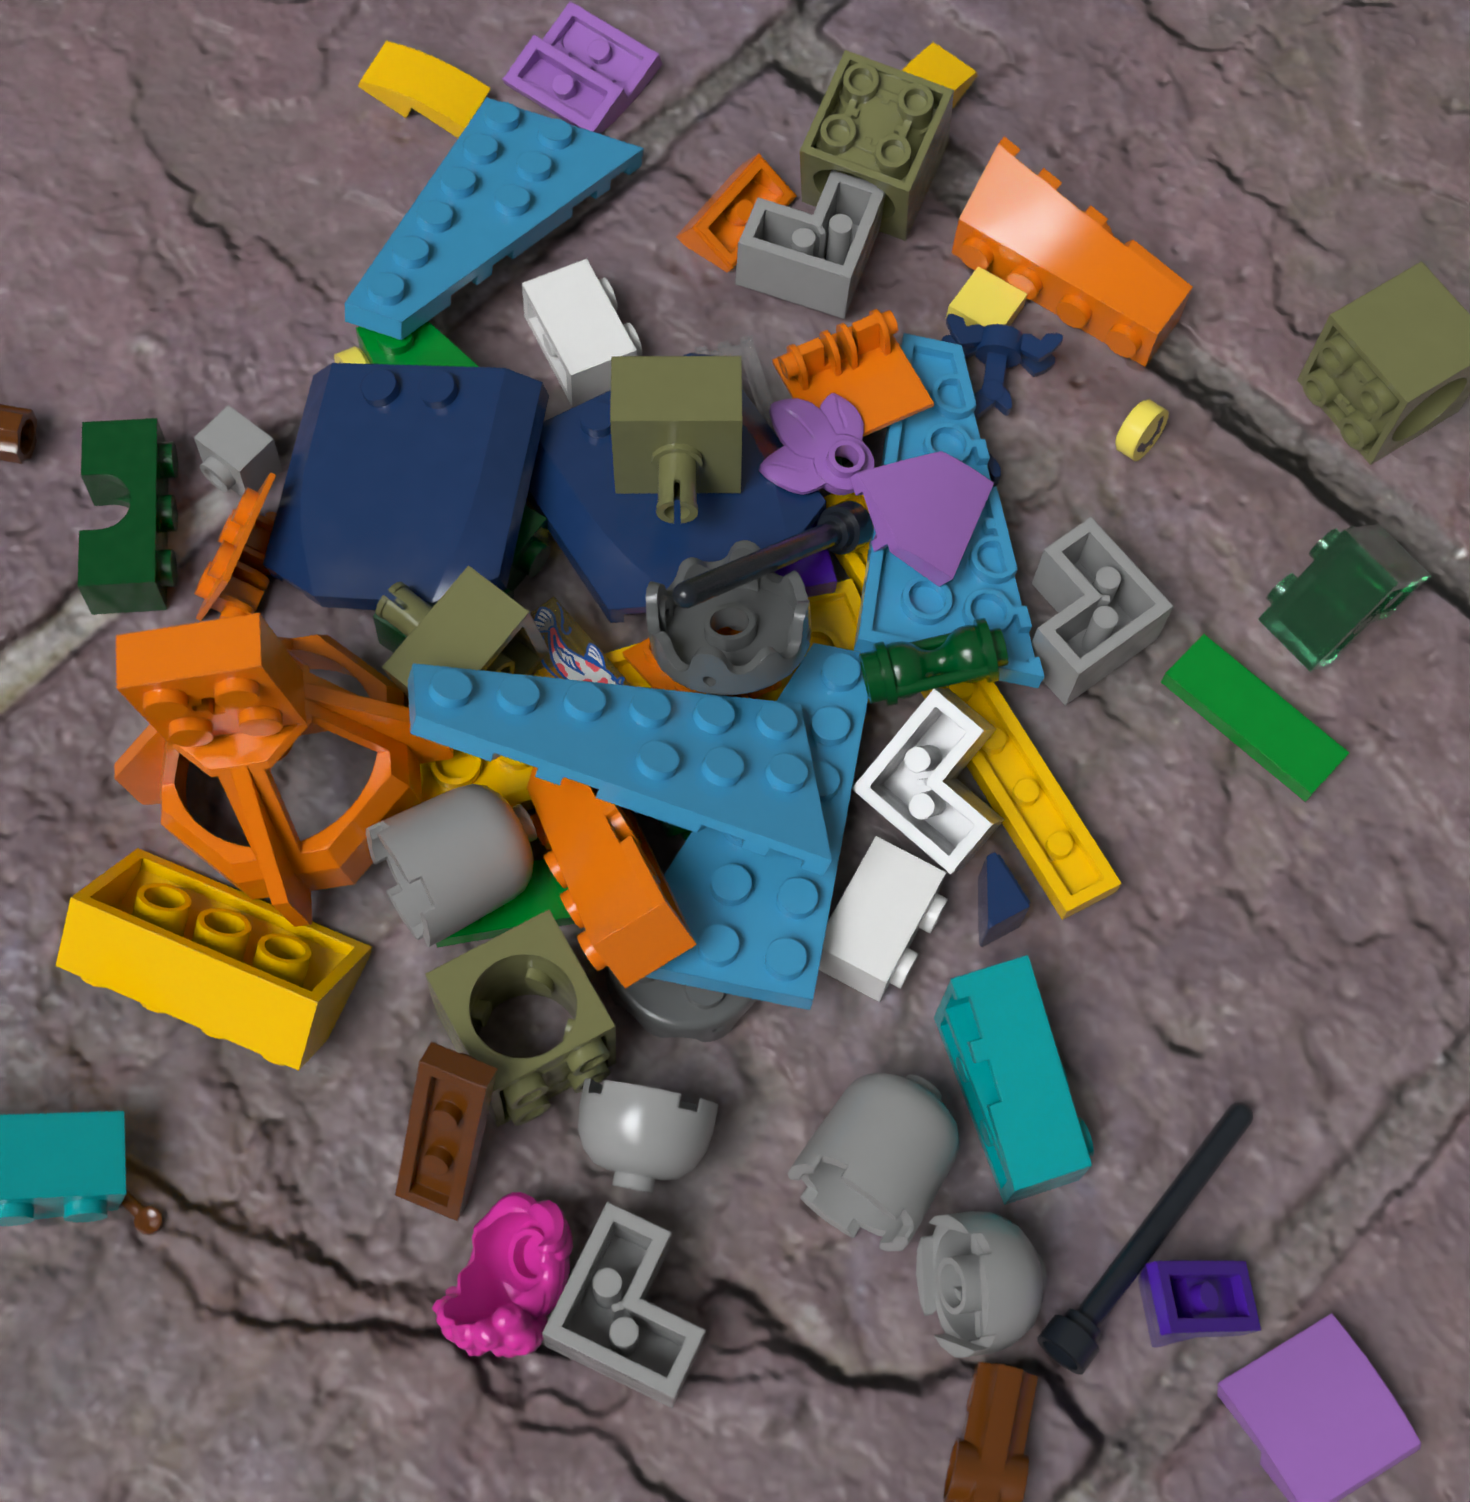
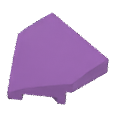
[850,451,994,587]

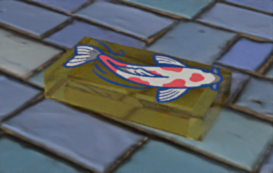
[530,597,632,686]

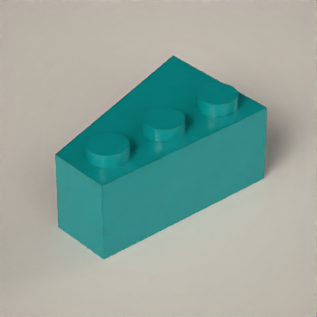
[934,955,1094,1205]
[0,1111,126,1226]

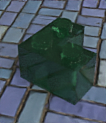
[1258,524,1431,672]

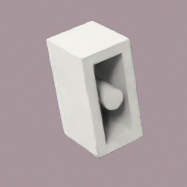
[522,259,642,407]
[819,836,948,1002]

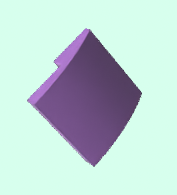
[502,1,662,134]
[1217,1313,1421,1502]

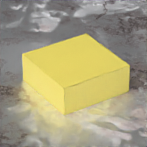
[946,266,1027,327]

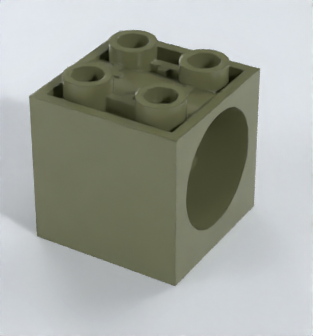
[800,50,954,241]
[1297,261,1470,465]
[425,910,616,1127]

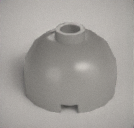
[578,1079,718,1193]
[916,1211,1047,1357]

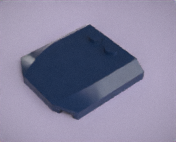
[527,352,826,623]
[263,363,549,610]

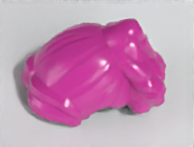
[432,1192,573,1358]

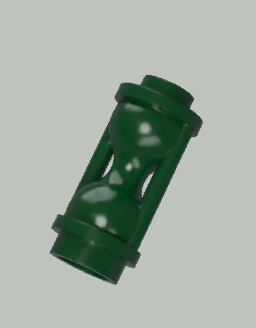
[859,618,1009,706]

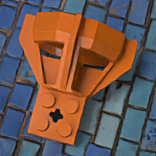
[114,613,454,927]

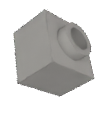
[194,405,282,496]

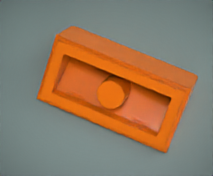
[676,153,797,272]

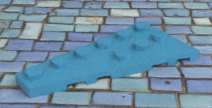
[345,97,644,340]
[853,333,1045,688]
[609,643,868,1010]
[408,663,832,876]

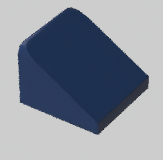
[978,852,1030,947]

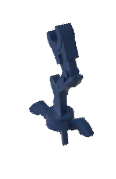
[941,314,1063,487]

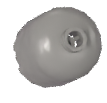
[366,784,537,947]
[787,1072,960,1252]

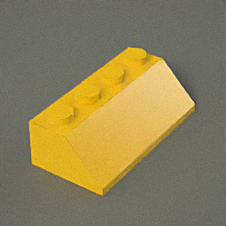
[55,848,372,1071]

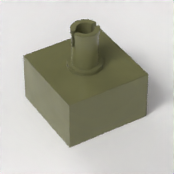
[610,356,742,524]
[376,565,550,699]

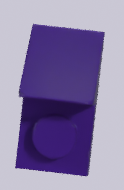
[1138,1261,1262,1348]

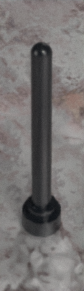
[673,501,873,608]
[1037,1102,1253,1375]

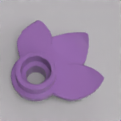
[759,393,875,495]

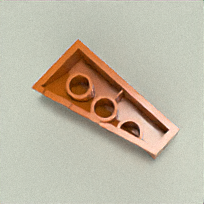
[951,136,1193,367]
[527,767,697,989]

